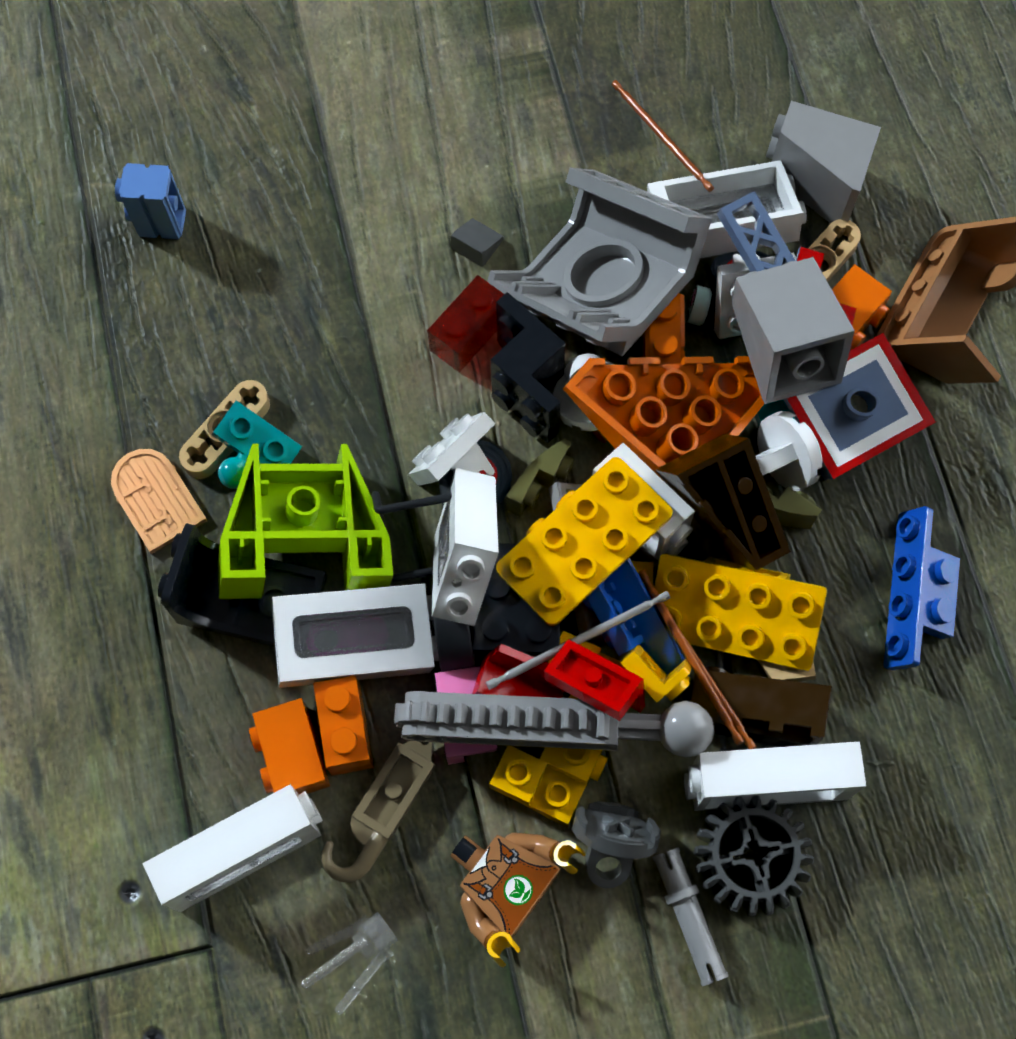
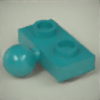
[212,400,303,489]

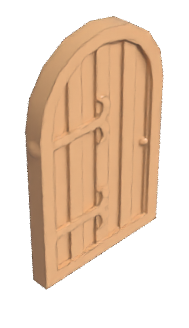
[111,449,208,554]

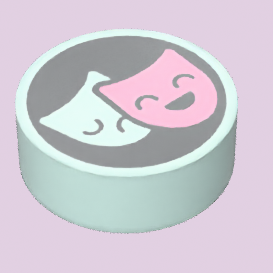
[686,285,712,326]

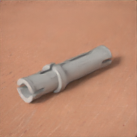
[652,847,729,986]

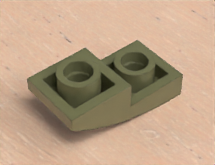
[506,439,575,517]
[766,485,822,529]

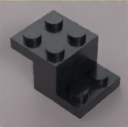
[490,292,566,443]
[473,543,560,656]

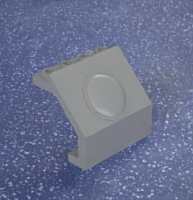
[486,167,712,356]

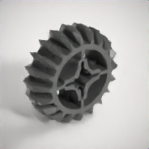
[693,795,814,917]

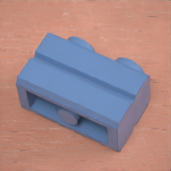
[115,163,186,239]

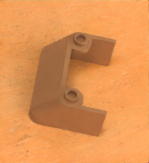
[877,217,1016,384]

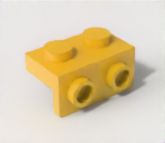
[621,645,691,703]

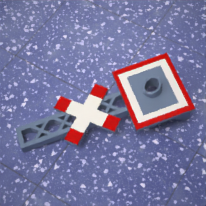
[717,191,936,481]

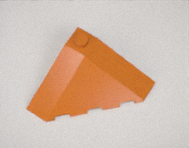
[563,356,765,482]

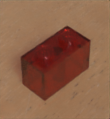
[427,275,504,373]

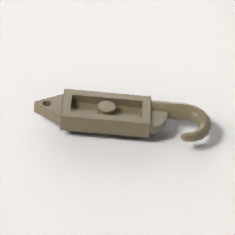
[321,741,436,882]

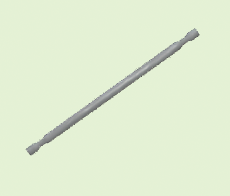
[486,591,670,690]

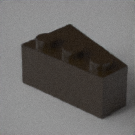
[655,434,791,570]
[688,666,832,747]

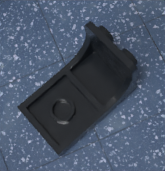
[158,523,327,654]

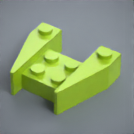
[218,444,393,599]

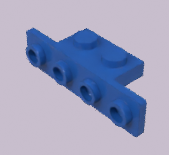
[884,506,960,670]
[583,558,685,675]

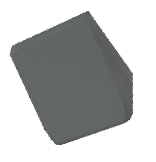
[451,218,504,267]

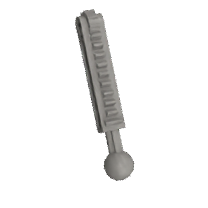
[394,691,714,757]

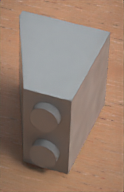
[766,101,881,224]
[732,257,855,404]

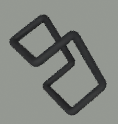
[372,479,451,583]

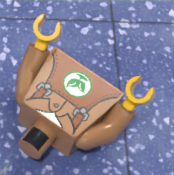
[450,832,586,967]

